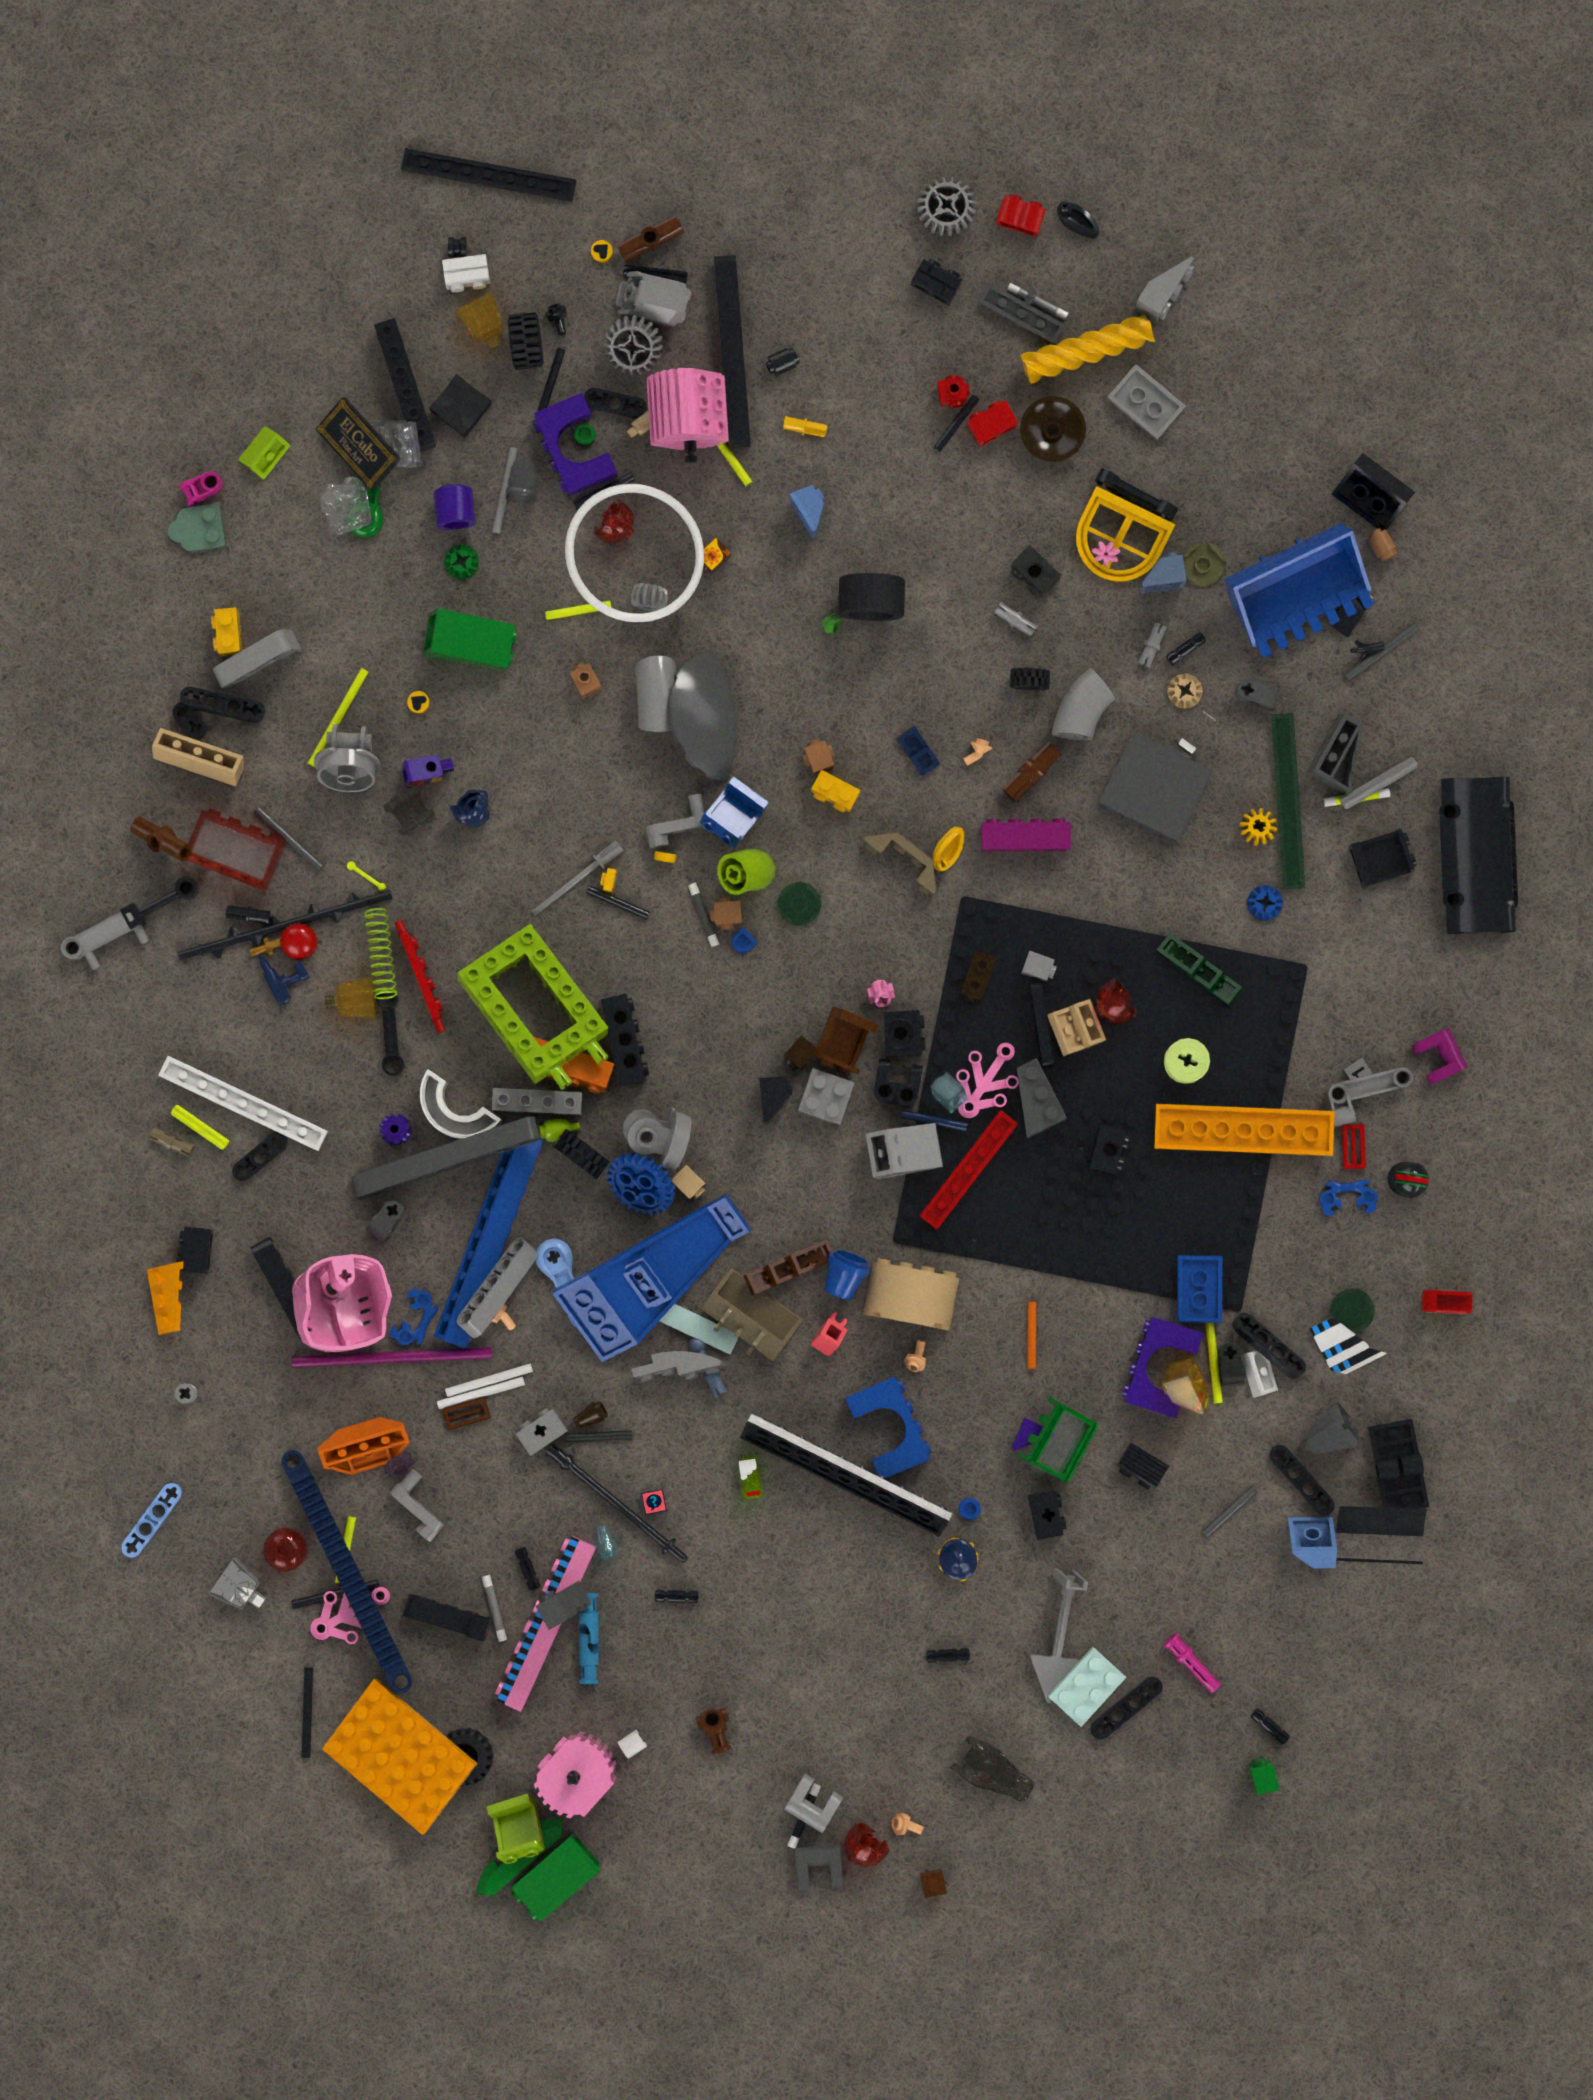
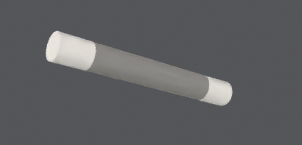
[1007,283,1069,320]
[481,1575,507,1642]

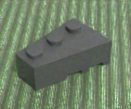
[1307,713,1364,794]
[1017,1058,1067,1139]
[536,1581,592,1630]

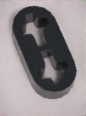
[172,702,207,740]

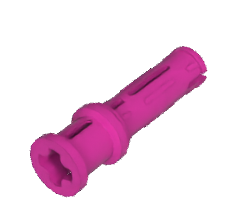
[1163,1632,1221,1694]

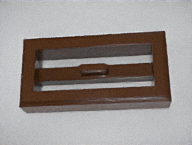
[442,1397,491,1431]

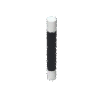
[787,1783,821,1849]

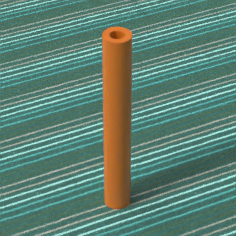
[1027,1302,1037,1369]

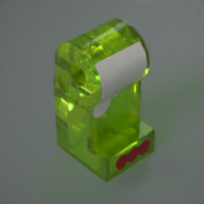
[738,1456,763,1500]

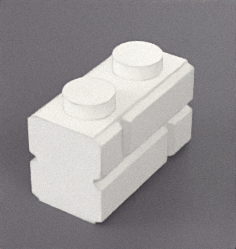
[442,254,490,292]

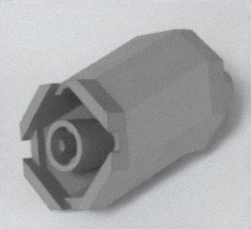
[615,271,691,327]

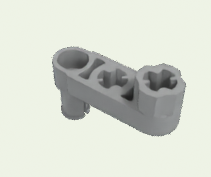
[646,794,705,849]
[389,1468,445,1542]

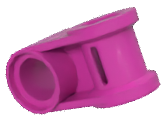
[179,471,224,507]

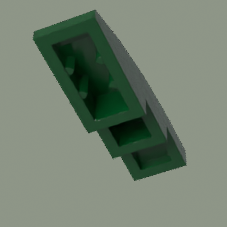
[1157,933,1243,1006]

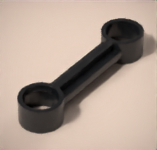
[1095,468,1178,522]
[376,987,405,1076]

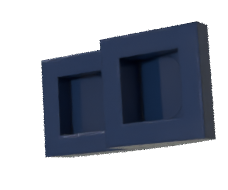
[896,726,940,776]

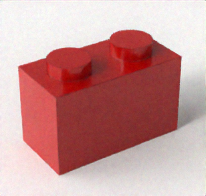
[967,400,1018,448]

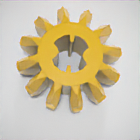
[1239,808,1277,846]

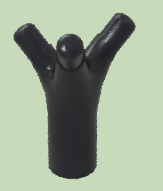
[1350,640,1385,661]

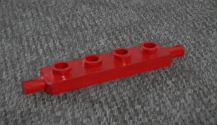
[394,920,446,1034]

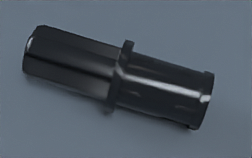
[225,905,271,925]

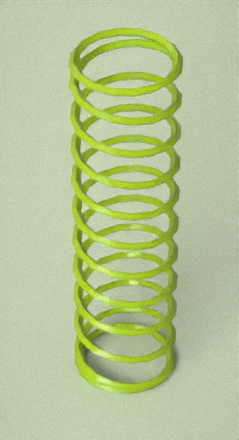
[363,908,398,999]

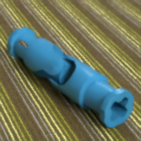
[579,1593,599,1684]

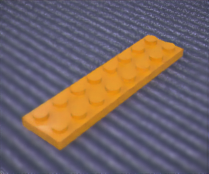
[1154,1104,1335,1156]

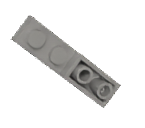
[632,1351,725,1382]

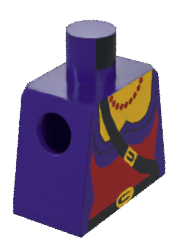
[401,755,454,789]

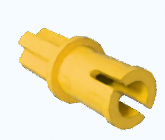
[783,416,827,437]

